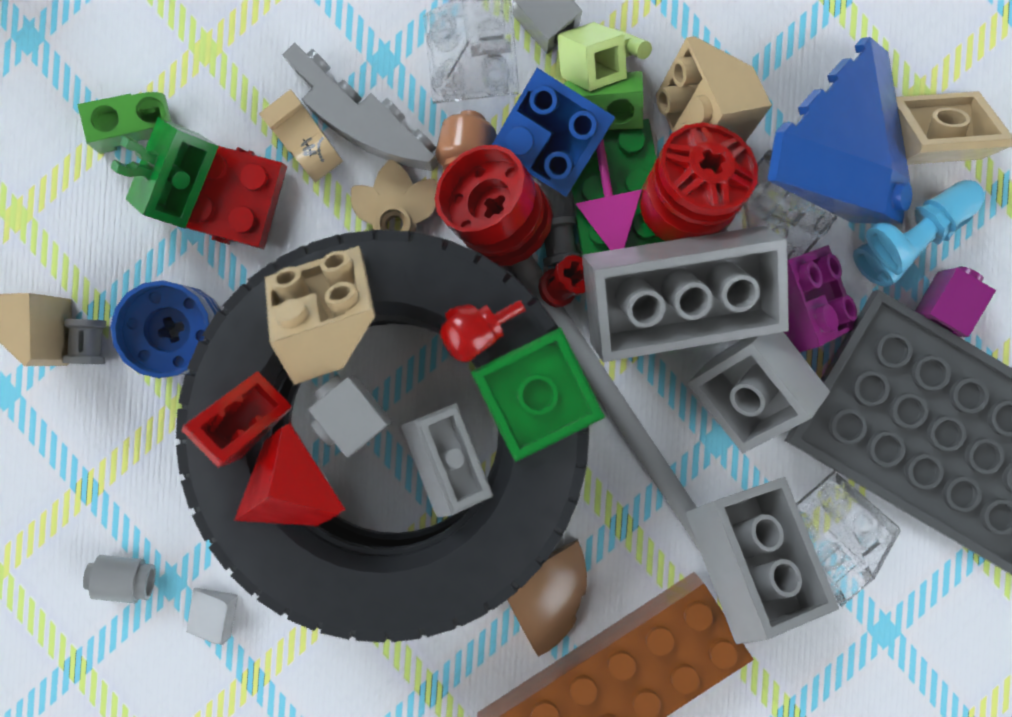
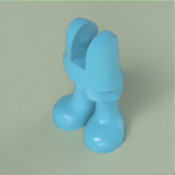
[853,180,984,287]

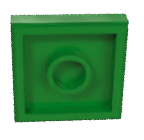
[471,327,606,462]

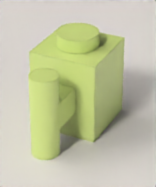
[557,22,652,91]

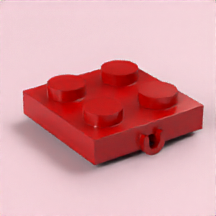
[186,146,287,250]

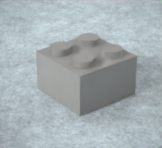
[687,332,830,454]

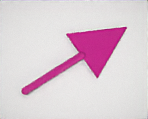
[575,139,642,250]

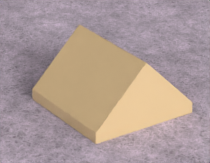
[896,91,1012,165]
[0,293,72,366]

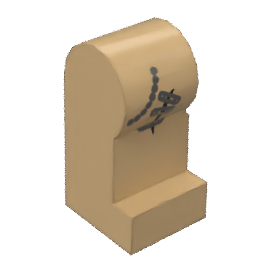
[259,89,343,183]

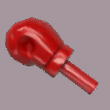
[440,300,525,362]

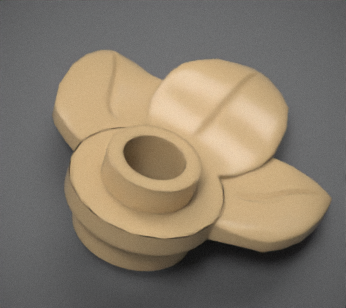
[351,159,437,232]

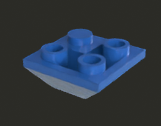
[492,68,616,197]

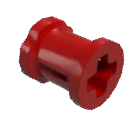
[538,255,585,308]

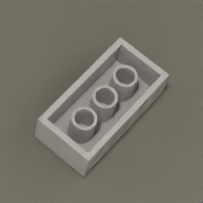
[582,226,789,362]

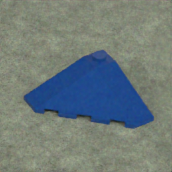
[767,37,912,224]

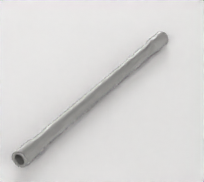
[508,255,700,551]

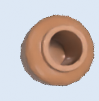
[435,110,497,171]

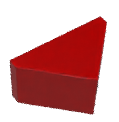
[181,371,293,468]

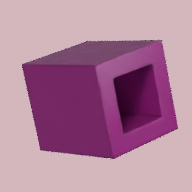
[915,266,996,337]

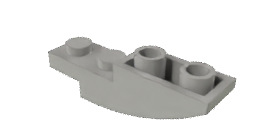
[282,42,438,171]

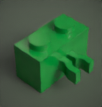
[110,117,219,229]

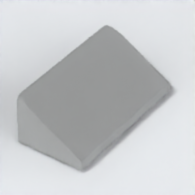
[401,403,493,517]

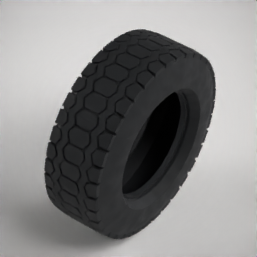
[176,230,589,643]

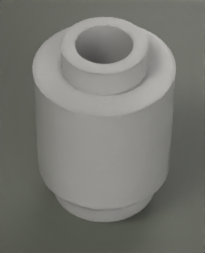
[83,555,156,604]

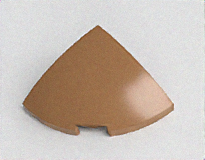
[507,539,587,657]

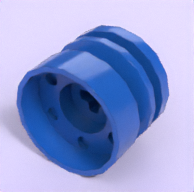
[110,280,221,378]

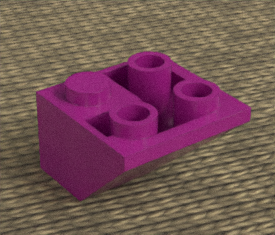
[784,245,857,353]

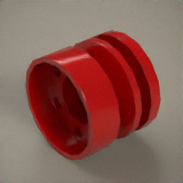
[639,122,758,241]
[435,145,553,266]

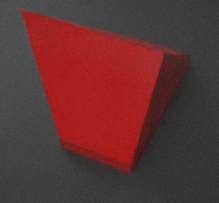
[234,423,345,526]

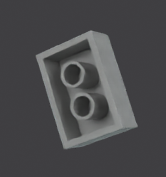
[685,477,839,644]

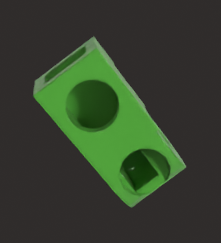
[564,71,643,130]
[77,92,172,154]

